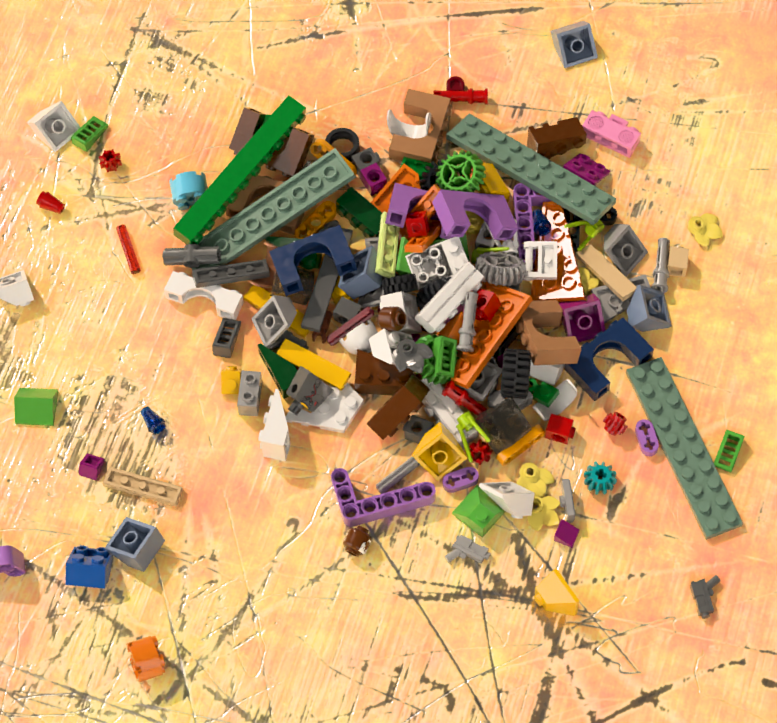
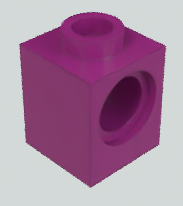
[360,163,387,196]

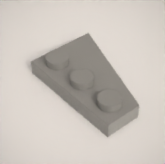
[591,274,651,324]

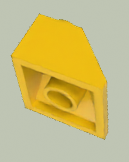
[412,422,468,482]
[534,568,579,616]

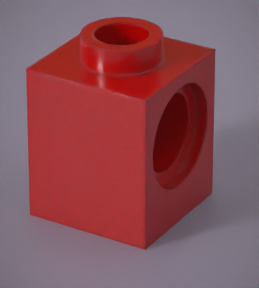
[405,210,430,238]
[475,288,501,322]
[545,413,576,444]

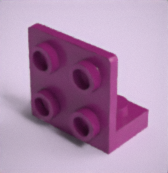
[563,153,610,186]

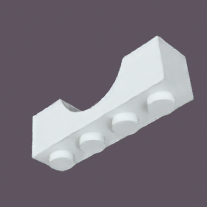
[164,271,244,320]

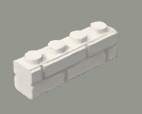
[414,262,484,334]
[421,378,478,448]

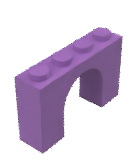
[385,183,453,239]
[432,190,518,241]

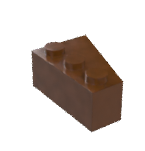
[527,117,587,159]
[354,349,414,396]
[367,374,430,440]

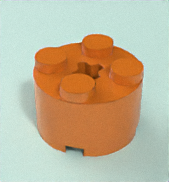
[126,636,165,682]

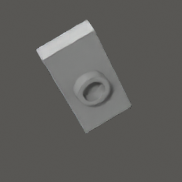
[559,479,575,523]

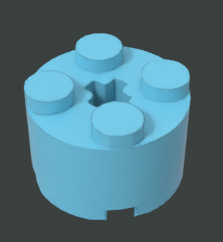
[169,171,208,210]

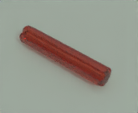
[116,224,141,274]

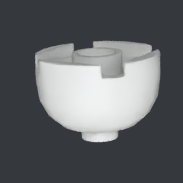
[339,319,378,355]

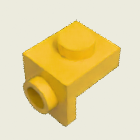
[221,366,242,394]

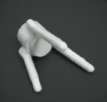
[484,219,519,256]

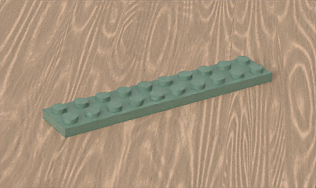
[446,113,616,225]
[192,148,356,270]
[626,357,743,540]

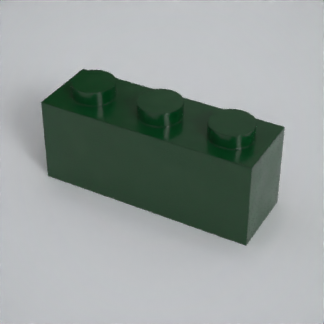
[336,187,382,238]

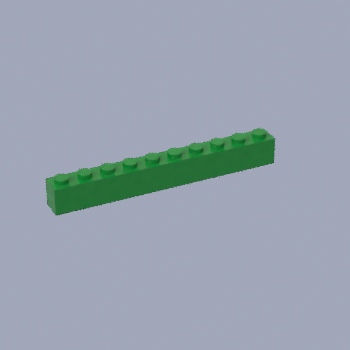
[173,95,306,245]

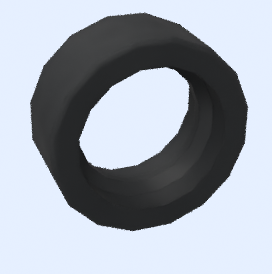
[325,128,360,162]

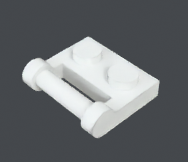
[523,241,558,281]

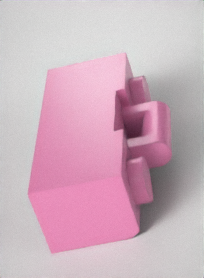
[582,110,641,158]

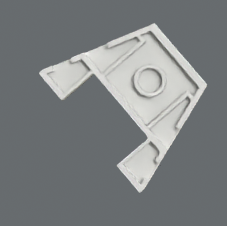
[285,383,364,433]

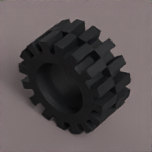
[382,274,418,295]

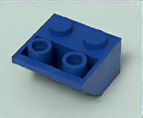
[65,545,113,589]

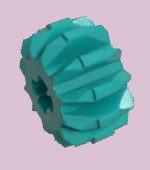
[584,461,617,495]

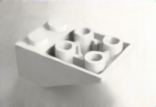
[405,237,468,291]
[258,389,291,461]

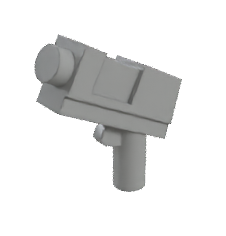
[444,535,491,564]

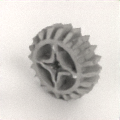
[475,251,526,286]

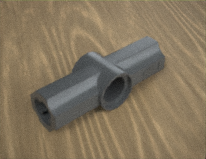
[162,244,221,268]

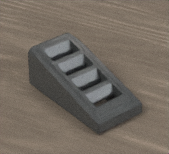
[212,318,241,358]

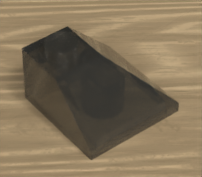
[270,267,314,306]

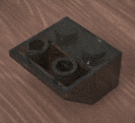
[475,396,532,454]

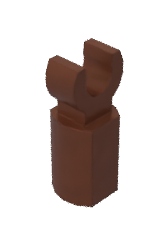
[312,310,333,344]

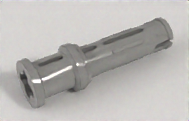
[651,238,670,293]
[456,292,478,352]

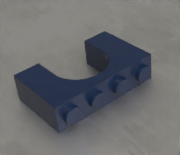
[269,225,357,296]
[564,318,654,401]

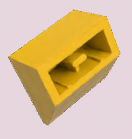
[472,163,510,202]

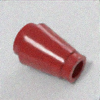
[36,191,65,214]

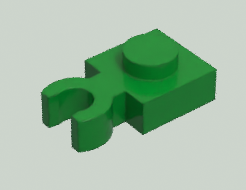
[528,378,560,408]

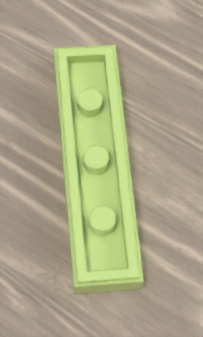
[375,211,400,278]

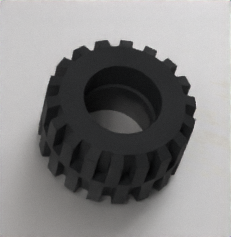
[500,348,531,399]

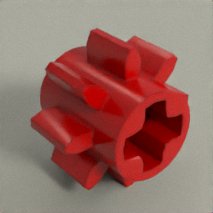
[99,149,122,173]
[603,412,628,436]
[469,439,493,465]

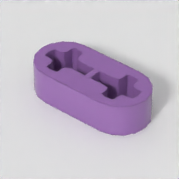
[635,419,659,456]
[443,467,479,493]

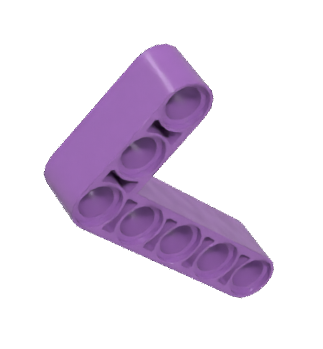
[513,183,551,270]
[331,468,436,527]

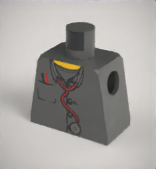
[287,366,334,416]

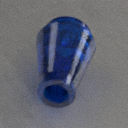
[532,209,551,236]
[140,406,166,435]

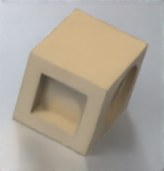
[667,246,689,277]

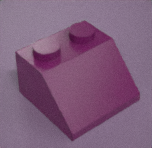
[559,294,606,343]

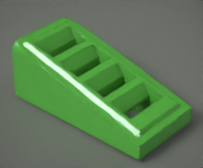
[71,116,108,152]
[434,336,457,378]
[714,429,745,473]

